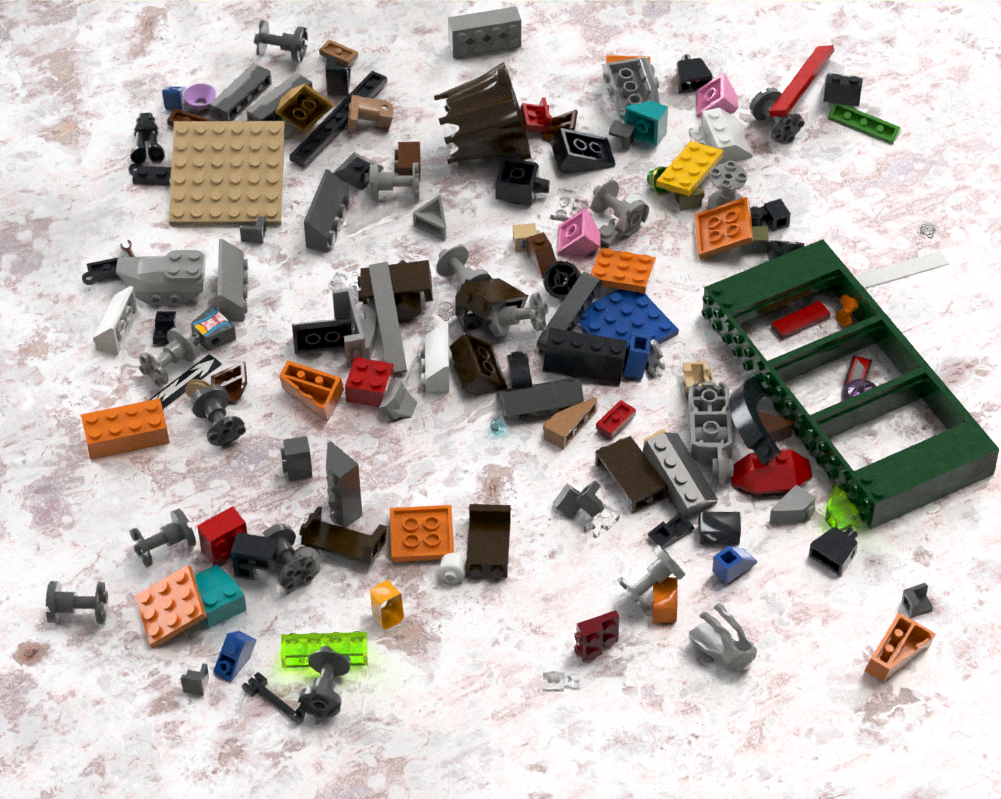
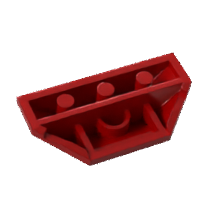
[730,449,813,495]

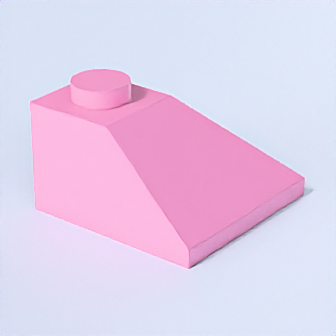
[697,73,738,117]
[557,208,600,256]

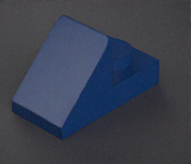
[162,86,186,110]

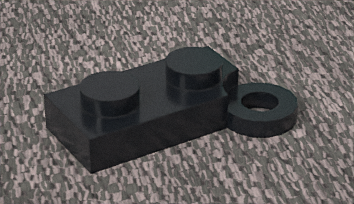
[128,163,172,186]
[82,256,124,285]

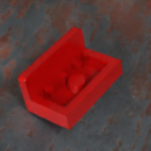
[520,97,552,133]

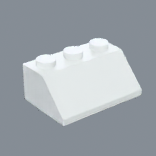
[701,108,752,164]
[93,286,138,355]
[421,322,450,393]

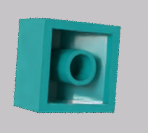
[625,101,668,146]

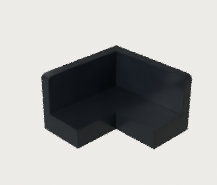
[325,57,351,96]
[231,532,278,581]

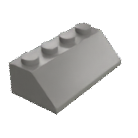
[218,239,248,321]

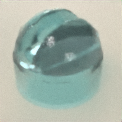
[490,416,507,434]

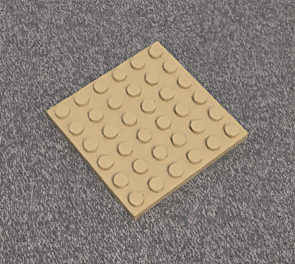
[169,121,285,225]

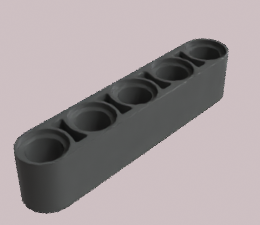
[536,272,603,351]

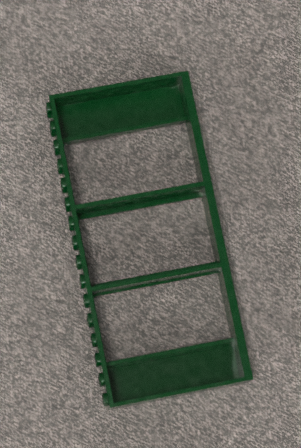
[701,239,1000,529]

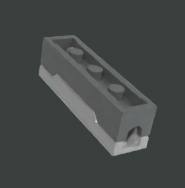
[210,63,272,121]
[246,73,313,121]

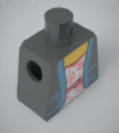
[191,305,236,351]

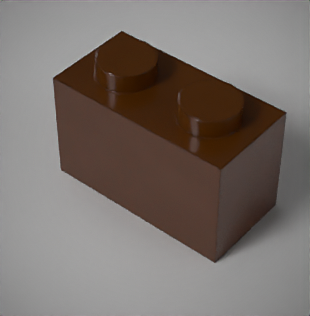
[394,141,421,181]

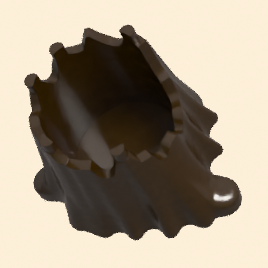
[434,62,532,164]

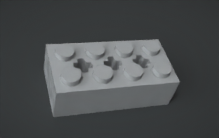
[448,6,522,58]

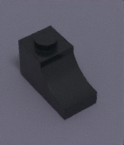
[507,351,532,389]

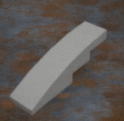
[360,298,378,359]

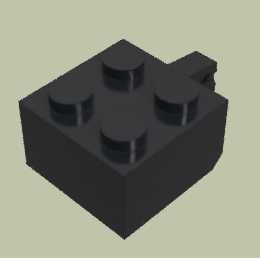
[495,158,550,204]

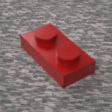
[596,400,636,438]

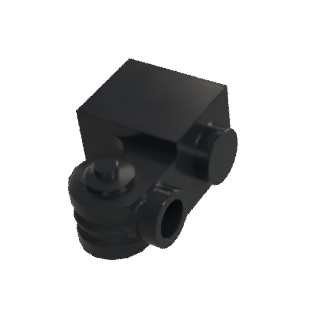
[750,199,791,232]

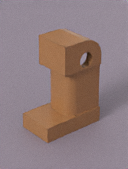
[347,95,394,131]

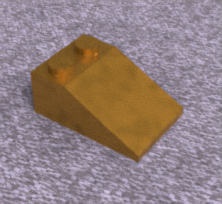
[275,84,334,133]

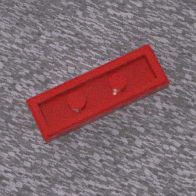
[771,301,831,340]

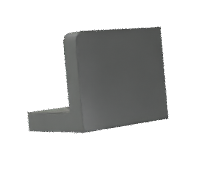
[609,120,635,151]
[240,216,267,243]
[575,480,604,517]
[553,483,581,519]
[901,583,933,618]
[181,663,209,695]

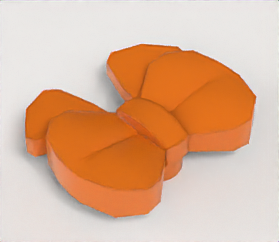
[835,295,858,327]

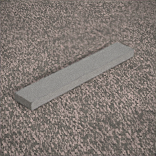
[369,261,408,374]

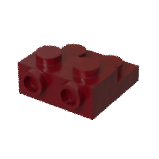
[574,610,620,661]

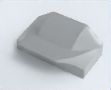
[379,377,418,421]

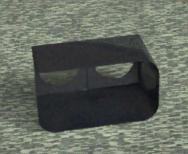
[455,292,483,332]
[698,512,742,544]

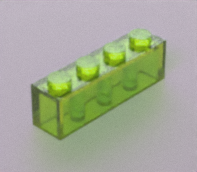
[281,631,368,668]

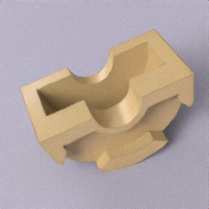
[683,361,713,394]

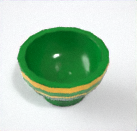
[647,166,667,193]

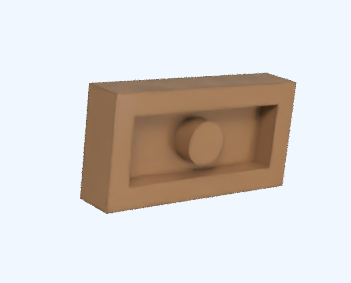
[319,40,358,67]

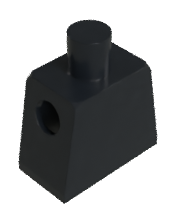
[676,55,713,94]
[809,527,858,577]

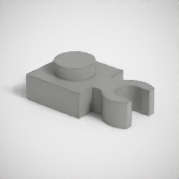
[599,218,620,248]
[646,339,665,376]

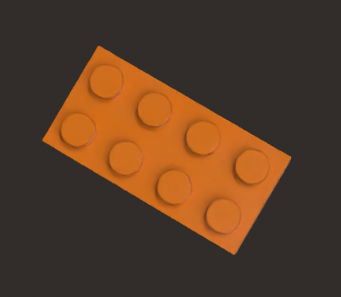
[81,398,170,460]

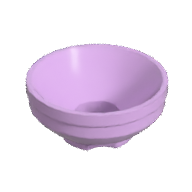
[184,83,217,111]

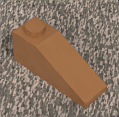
[543,397,598,450]

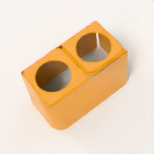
[369,580,404,630]

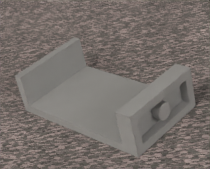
[332,288,366,368]

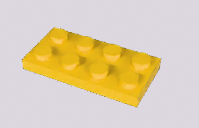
[656,141,723,197]

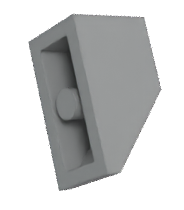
[770,485,816,524]

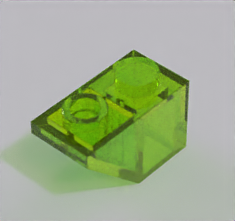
[825,484,859,531]

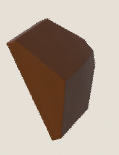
[542,110,578,143]
[211,361,248,404]

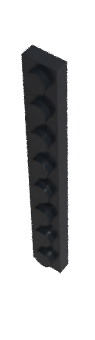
[289,70,387,167]

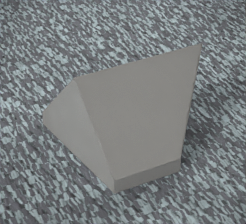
[413,194,447,241]

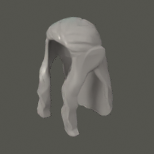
[689,603,757,671]

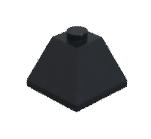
[333,152,384,190]

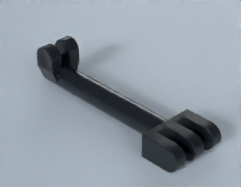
[242,672,305,725]

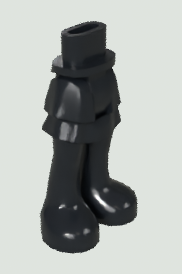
[130,112,165,164]

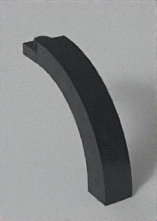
[729,378,781,465]

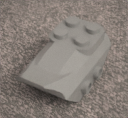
[601,57,660,121]
[116,250,207,305]

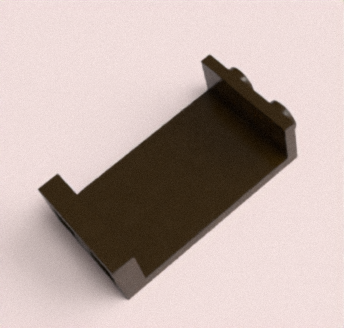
[357,260,433,304]
[455,278,529,320]
[595,436,668,514]
[465,504,511,578]
[299,506,387,565]

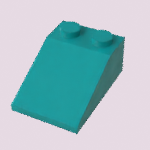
[194,564,247,628]

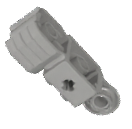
[688,381,734,485]

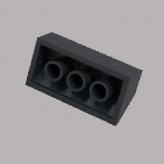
[542,328,628,385]

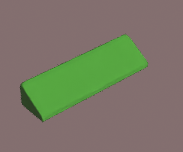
[828,103,902,144]

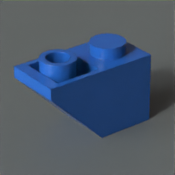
[623,332,651,380]
[712,546,757,584]
[213,631,257,681]

